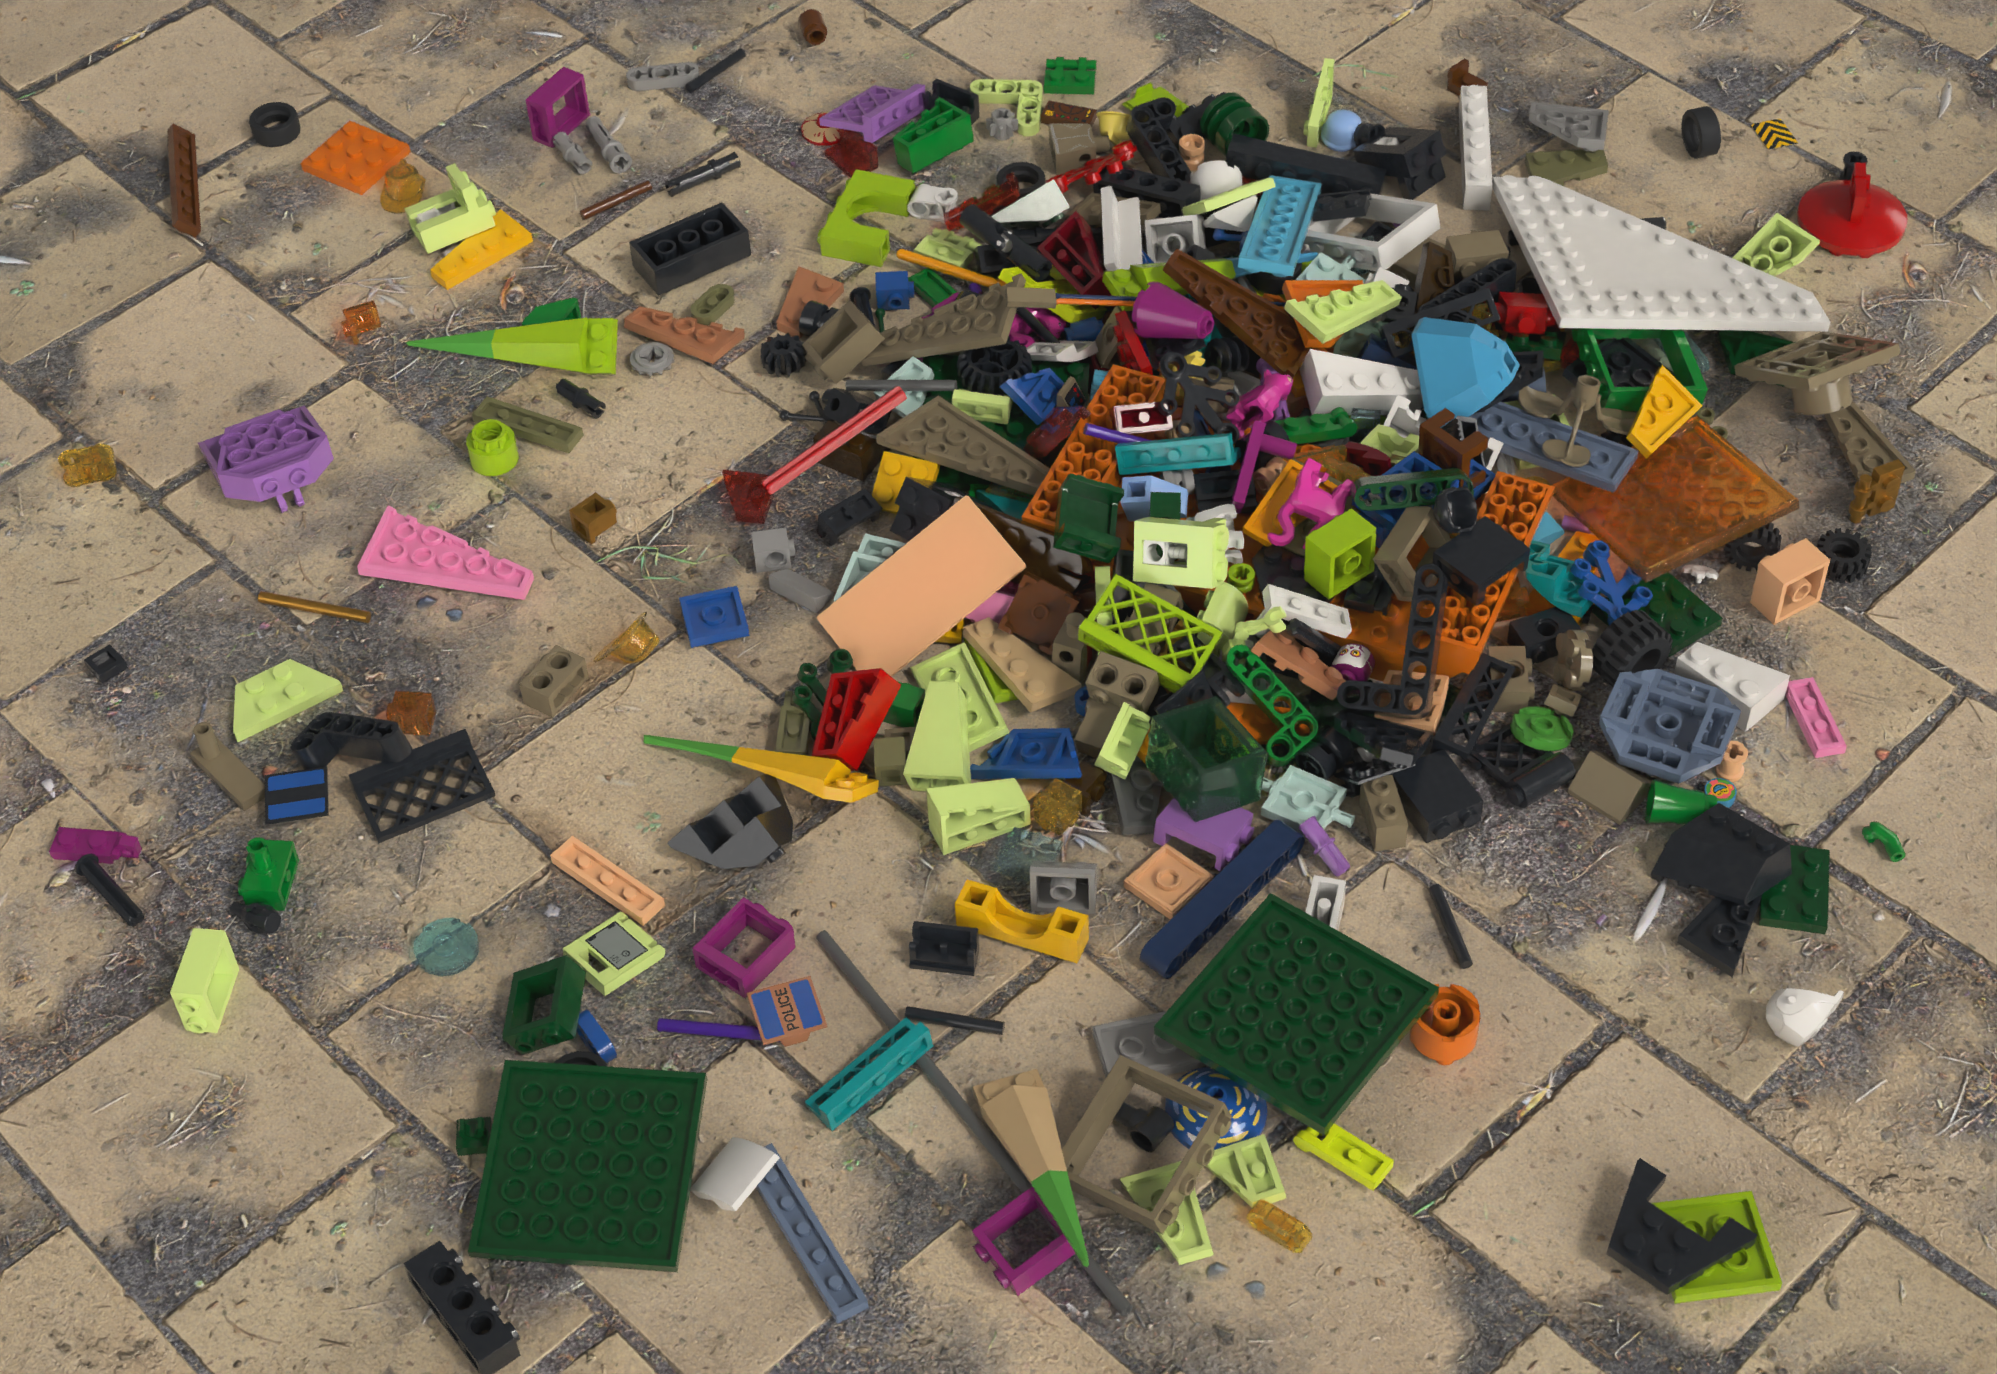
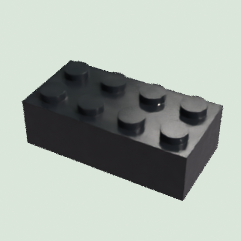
[629,202,751,296]

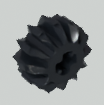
[760,332,807,378]

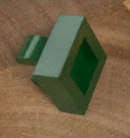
[456,1117,493,1156]

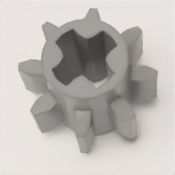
[986,108,1018,140]

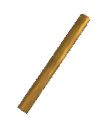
[258,591,371,623]

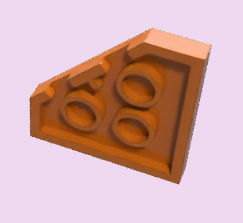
[1282,280,1364,348]

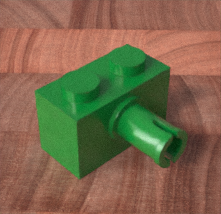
[238,837,299,911]

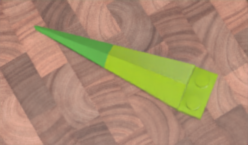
[406,318,618,375]

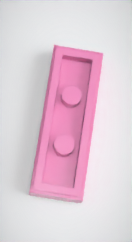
[1785,677,1847,758]

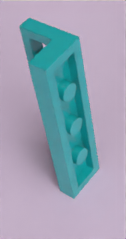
[1115,433,1241,475]
[805,1017,934,1131]

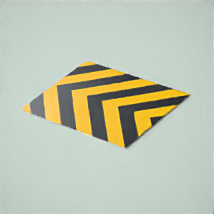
[1751,119,1798,150]

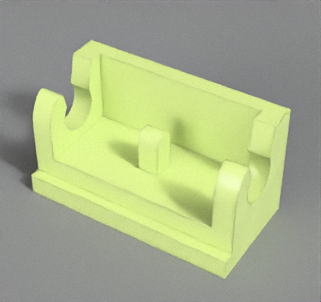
[1094,702,1151,780]

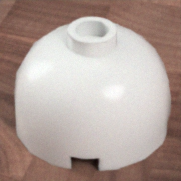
[1190,160,1242,200]

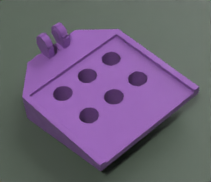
[198,405,334,513]

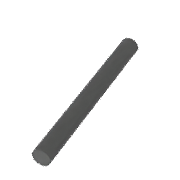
[846,380,957,391]

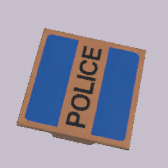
[747,976,828,1047]

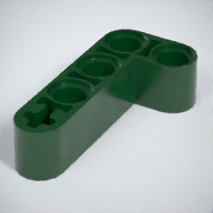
[1350,468,1474,511]

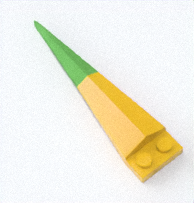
[644,735,879,803]

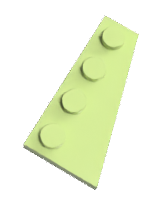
[1284,280,1402,344]

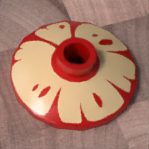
[801,112,851,146]

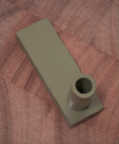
[190,722,265,811]

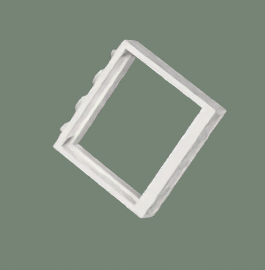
[1301,190,1441,271]

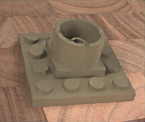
[1734,332,1900,415]

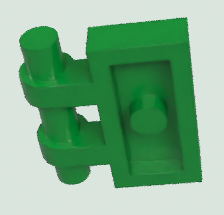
[1044,57,1097,95]

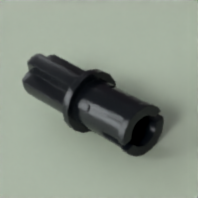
[555,378,606,418]

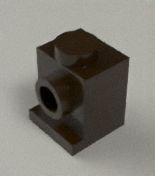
[1061,760,1107,818]

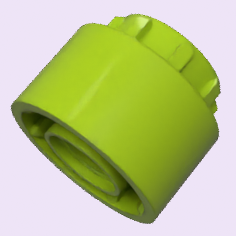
[466,419,519,476]

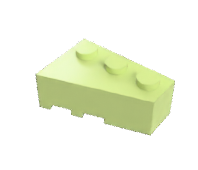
[926,778,1031,855]

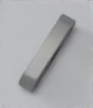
[626,62,699,91]

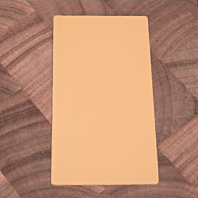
[817,495,1026,677]

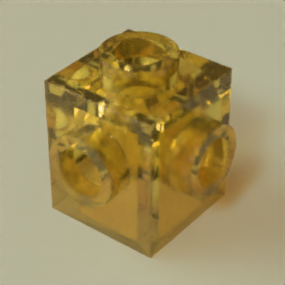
[1033,778,1082,836]

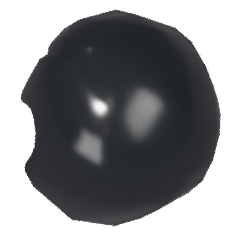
[1433,487,1477,533]

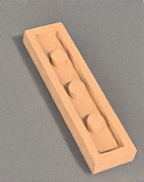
[550,835,665,926]

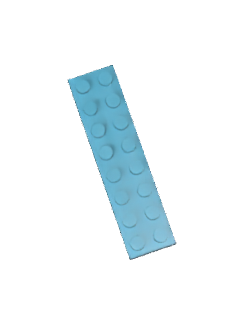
[1237,175,1322,277]

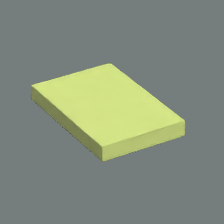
[1182,177,1276,216]

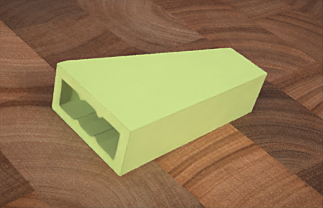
[903,680,971,791]

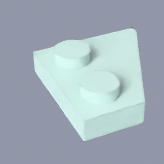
[874,356,934,418]

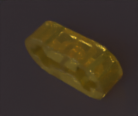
[1247,1200,1313,1253]

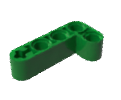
[1225,645,1318,767]

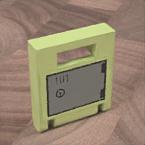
[563,912,665,996]

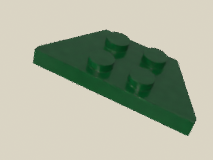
[1717,330,1794,387]

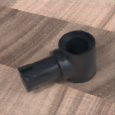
[1114,1102,1175,1152]

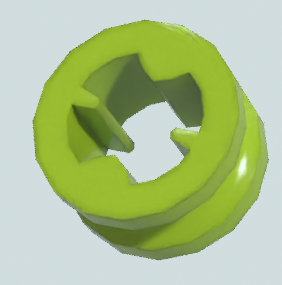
[1227,563,1255,593]

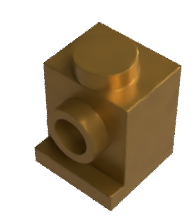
[569,492,617,545]

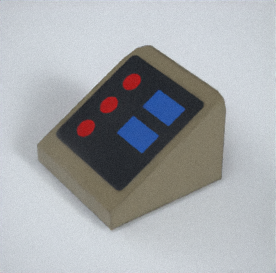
[1056,376,1087,420]

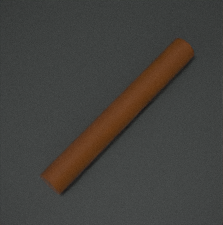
[579,180,652,220]

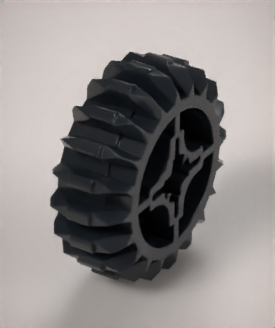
[957,336,1032,396]

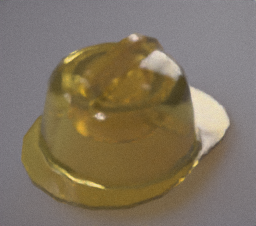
[380,159,425,214]
[593,611,659,663]

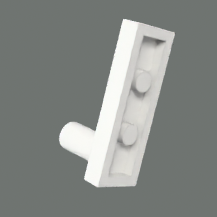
[1255,584,1352,639]

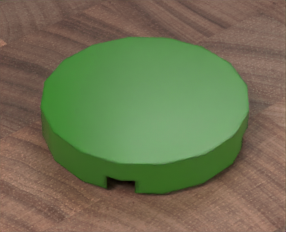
[1510,706,1574,751]

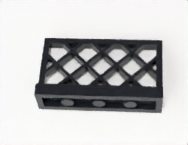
[349,729,495,844]

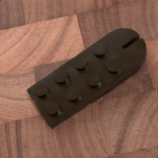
[953,496,1093,594]

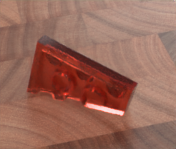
[944,172,1020,231]

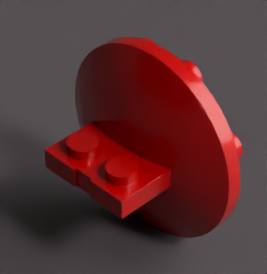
[1797,162,1908,258]

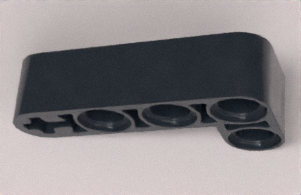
[1126,97,1191,183]
[290,712,412,769]

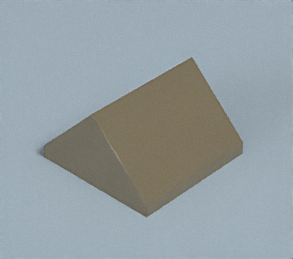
[1567,751,1651,825]

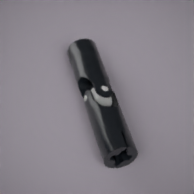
[960,204,1052,282]

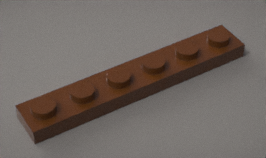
[167,123,201,238]

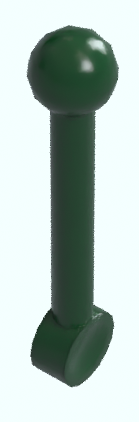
[875,308,885,332]

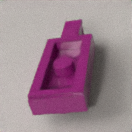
[49,827,142,864]

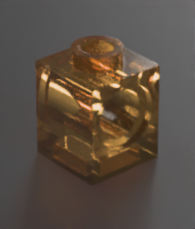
[386,691,437,736]

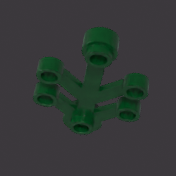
[792,649,853,741]

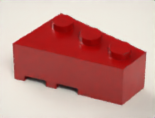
[811,668,901,771]

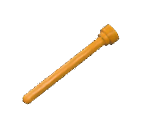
[896,249,1007,288]

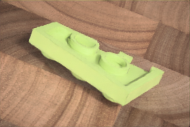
[1303,58,1335,148]
[1120,1161,1214,1265]

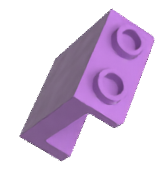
[1153,783,1254,871]

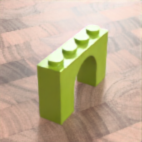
[817,169,915,267]

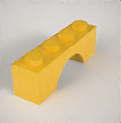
[955,879,1089,964]

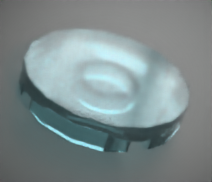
[414,918,479,977]

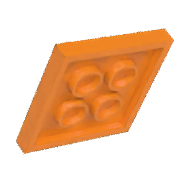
[301,121,410,195]

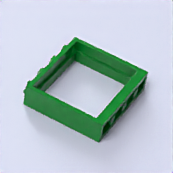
[1572,328,1708,412]

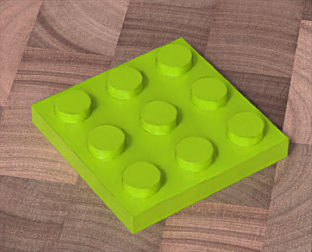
[1652,1191,1782,1304]

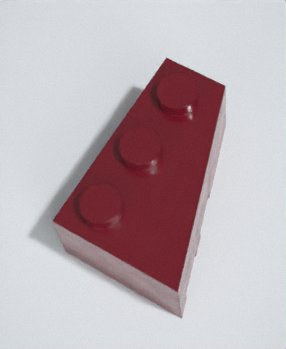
[1037,210,1111,310]

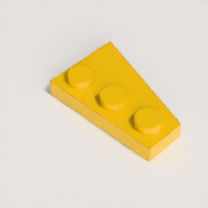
[1626,365,1702,459]

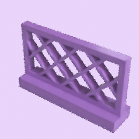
[819,84,925,143]

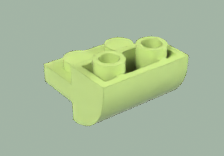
[1197,582,1249,658]

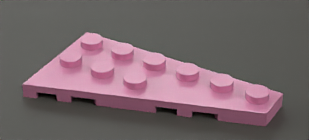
[357,505,534,600]

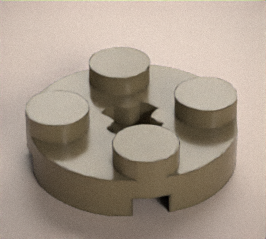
[1553,630,1593,691]

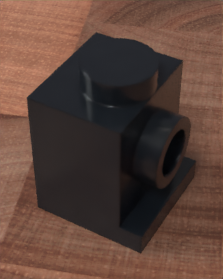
[1381,284,1417,323]

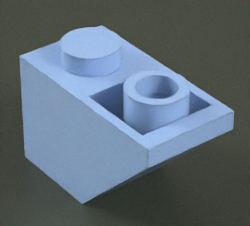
[1120,475,1188,521]

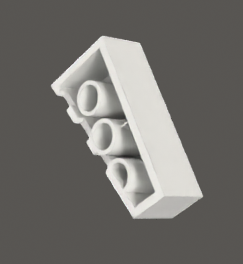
[1299,349,1423,415]

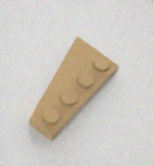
[963,617,1082,713]

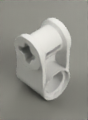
[907,184,960,223]

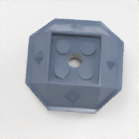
[1599,669,1741,784]

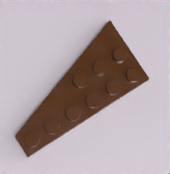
[1163,249,1313,379]

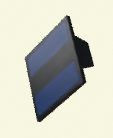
[265,766,329,825]

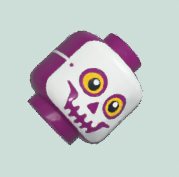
[1331,644,1375,682]

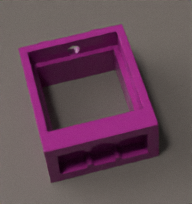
[525,66,590,148]
[692,897,796,999]
[972,1186,1086,1296]

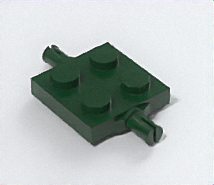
[1505,327,1567,360]

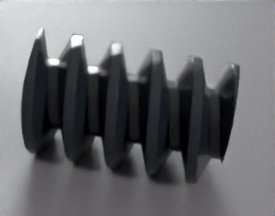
[1204,336,1261,375]

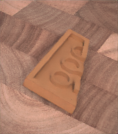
[624,306,745,364]

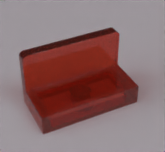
[824,129,879,178]

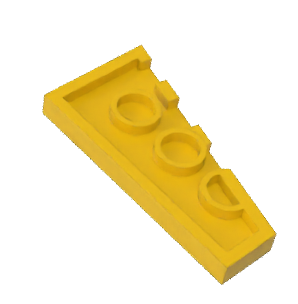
[430,209,533,290]

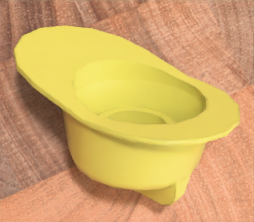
[1096,111,1130,145]

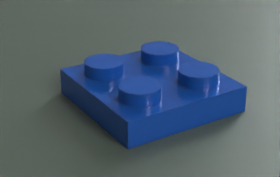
[679,586,750,648]

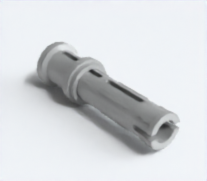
[585,116,632,173]

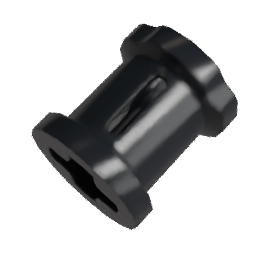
[1839,152,1868,180]

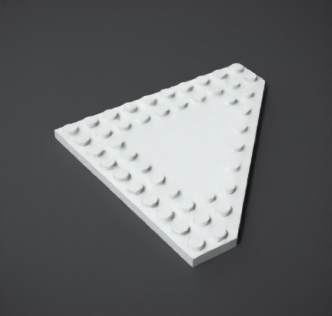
[1492,175,1831,332]

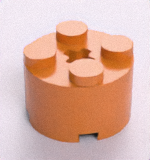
[1410,984,1480,1065]

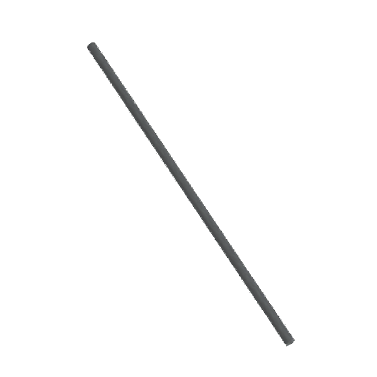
[816,930,1133,1316]

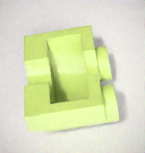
[1360,424,1419,467]

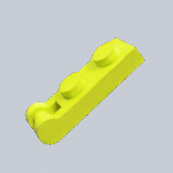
[1293,1123,1394,1191]

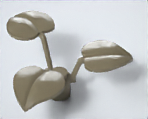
[1518,375,1637,467]

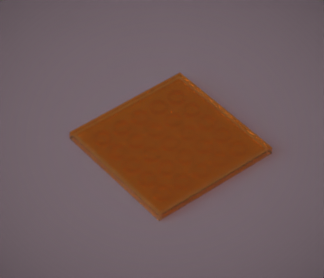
[1551,416,1799,582]

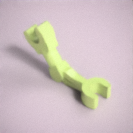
[1222,606,1286,664]

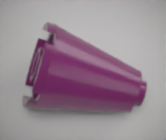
[1132,282,1214,339]

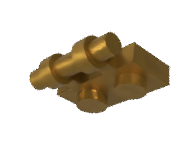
[1849,459,1905,524]

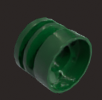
[1200,92,1269,157]

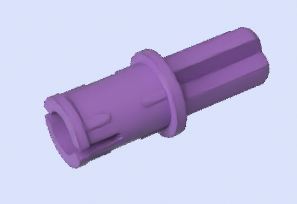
[1298,816,1350,877]

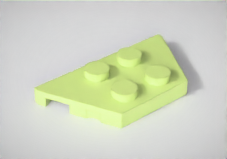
[233,659,343,742]

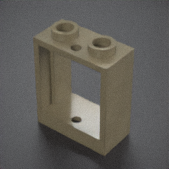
[802,300,885,384]
[1373,506,1451,602]

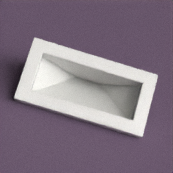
[1202,195,1257,232]

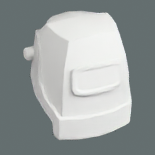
[1766,988,1844,1047]

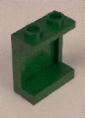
[1053,474,1124,563]

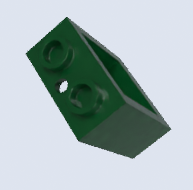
[502,955,586,1055]

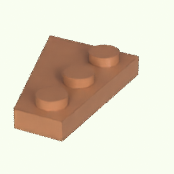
[776,266,844,339]
[1251,629,1346,701]

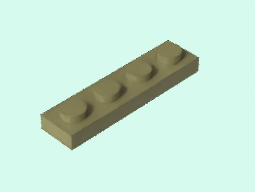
[472,396,584,454]

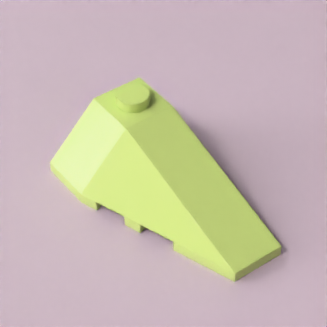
[1733,213,1820,276]

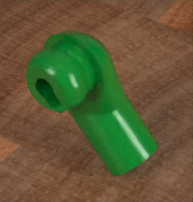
[1862,821,1906,862]

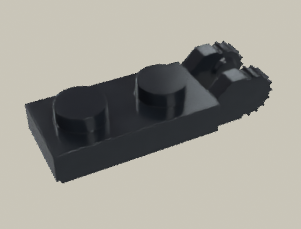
[1167,634,1245,708]

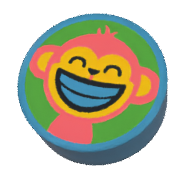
[1704,778,1737,808]

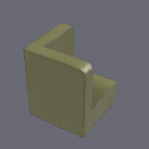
[873,737,907,787]

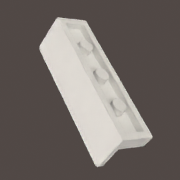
[1101,186,1143,271]

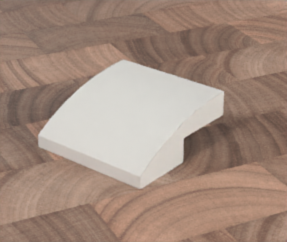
[1026,340,1098,362]
[690,1137,779,1211]

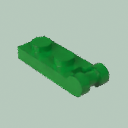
[1275,407,1358,444]

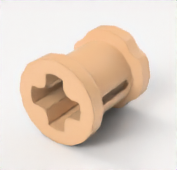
[1715,741,1748,782]

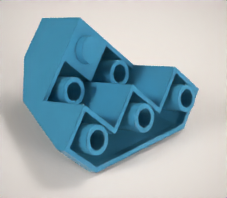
[1411,317,1520,428]

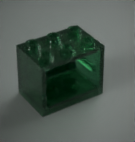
[1145,696,1267,822]

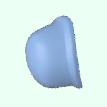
[1321,109,1362,152]

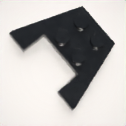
[1607,1158,1757,1295]

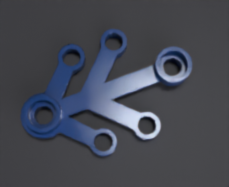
[1570,540,1653,625]

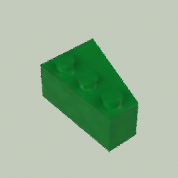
[893,97,974,173]

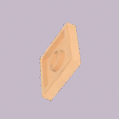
[1124,843,1214,920]

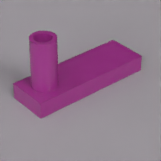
[1230,420,1297,514]

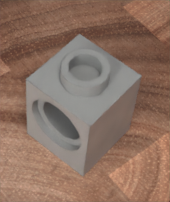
[751,528,796,573]

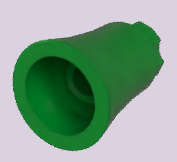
[1645,779,1717,824]

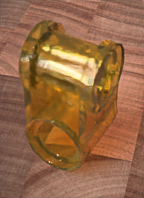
[58,444,117,487]

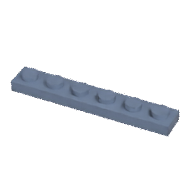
[756,1143,869,1324]

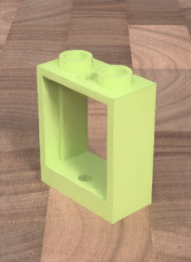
[170,928,239,1034]

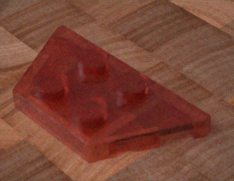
[1023,406,1091,457]

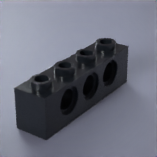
[1093,166,1201,218]
[404,1240,520,1374]

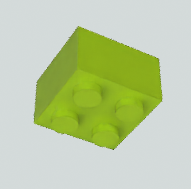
[1304,508,1377,600]

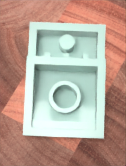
[833,533,906,602]

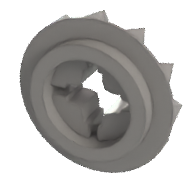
[630,342,674,377]

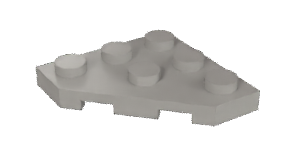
[1528,102,1609,152]

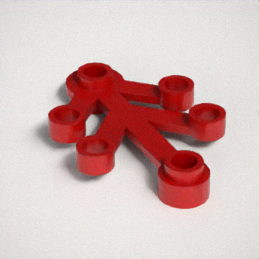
[1046,140,1137,193]

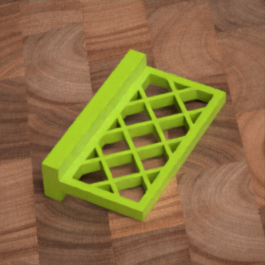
[1078,574,1223,693]

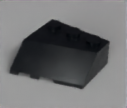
[1651,803,1792,905]

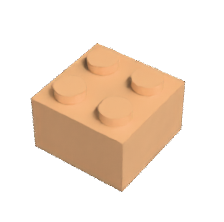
[1750,538,1830,625]

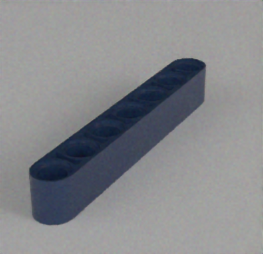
[1139,819,1305,979]

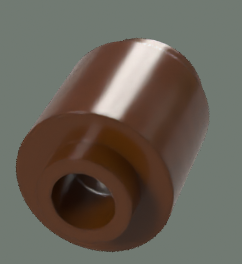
[798,9,827,45]

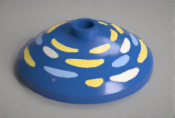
[1165,1066,1267,1150]

